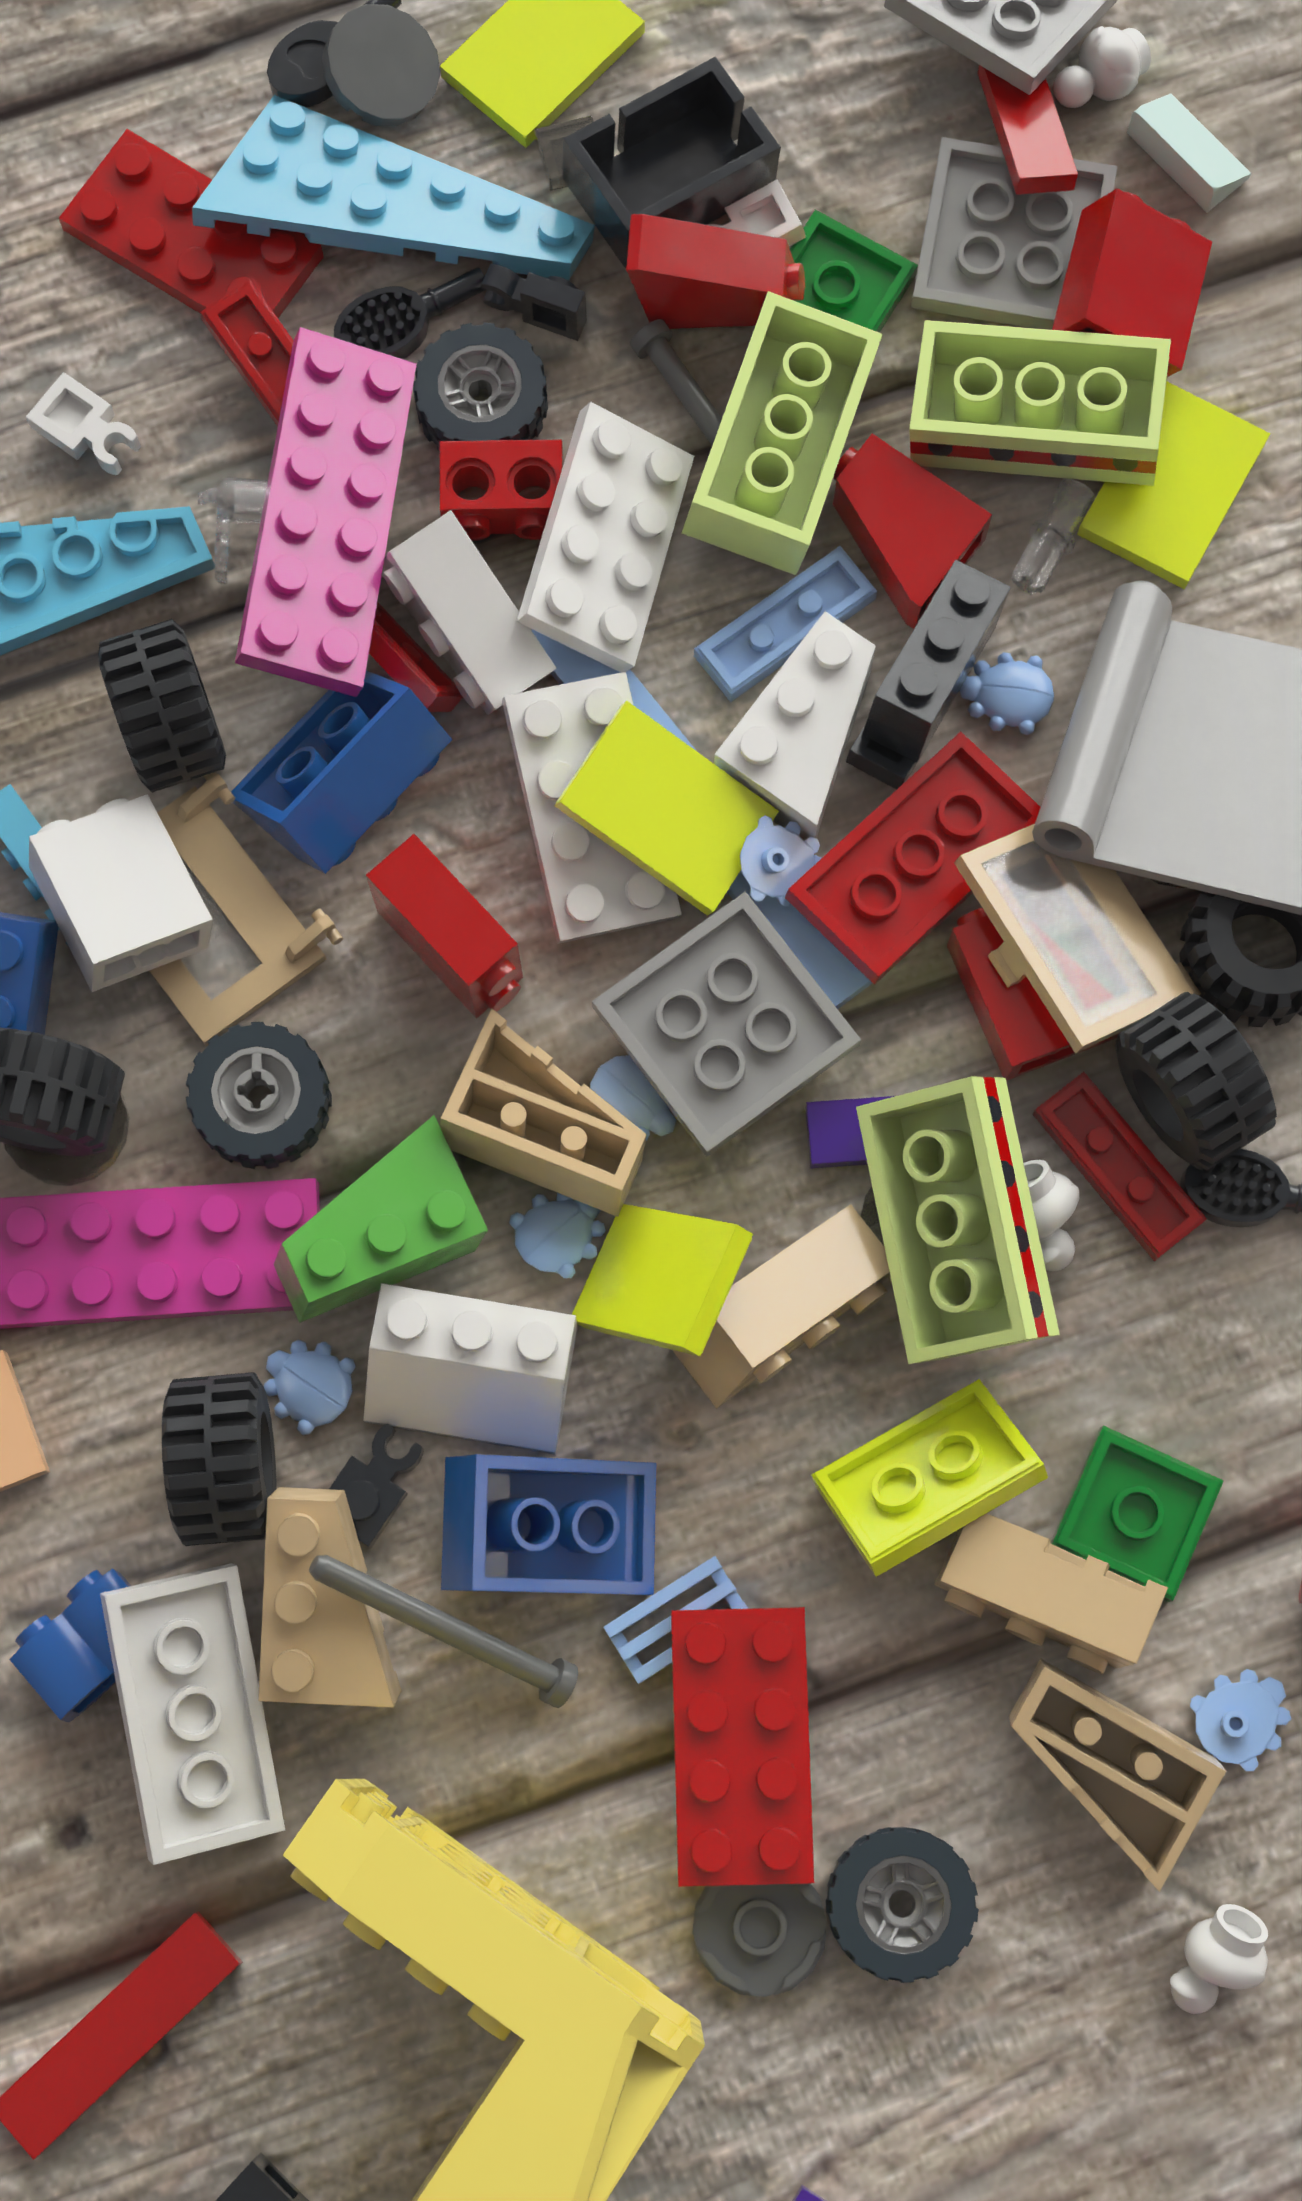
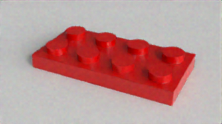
[59,129,324,318]
[785,731,1040,985]
[671,1607,815,1887]

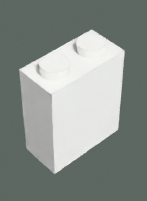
[29,794,213,992]

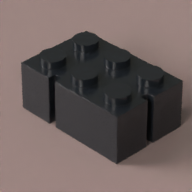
[562,57,781,269]

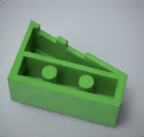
[273,1115,488,1323]

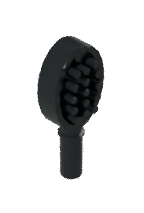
[267,0,402,108]
[334,267,486,359]
[1180,1149,1302,1228]

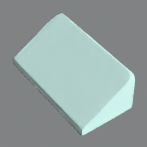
[1127,94,1251,213]

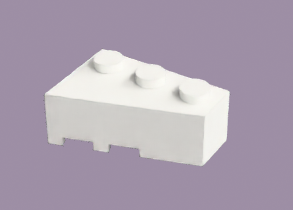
[382,510,556,715]
[714,611,876,841]

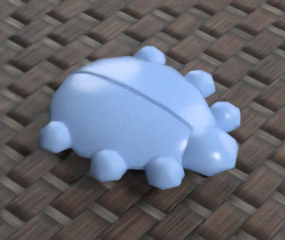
[959,652,1054,735]
[740,815,821,907]
[590,1055,676,1141]
[509,1193,606,1278]
[264,1340,355,1435]
[1190,1669,1291,1771]

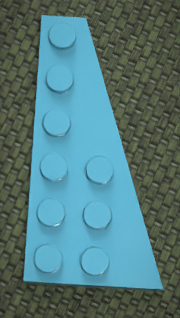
[192,95,595,281]
[0,506,216,656]

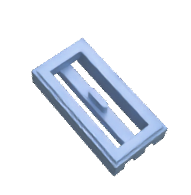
[603,1556,748,1685]

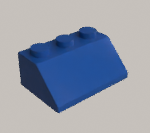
[231,670,453,874]

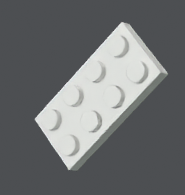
[516,402,694,672]
[502,672,682,944]
[100,1563,285,1865]

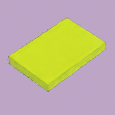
[440,0,645,148]
[1077,381,1270,590]
[554,701,779,916]
[572,1204,753,1356]
[811,1379,1048,1577]

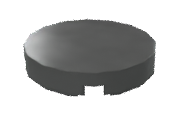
[322,4,440,126]
[692,1883,827,1997]

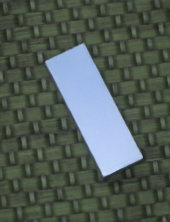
[694,546,877,702]

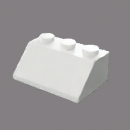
[363,1283,578,1454]

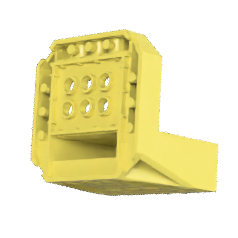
[283,1779,705,2201]

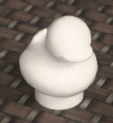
[1053,26,1151,108]
[1024,1160,1080,1271]
[1170,1904,1268,2014]

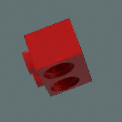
[440,439,564,541]

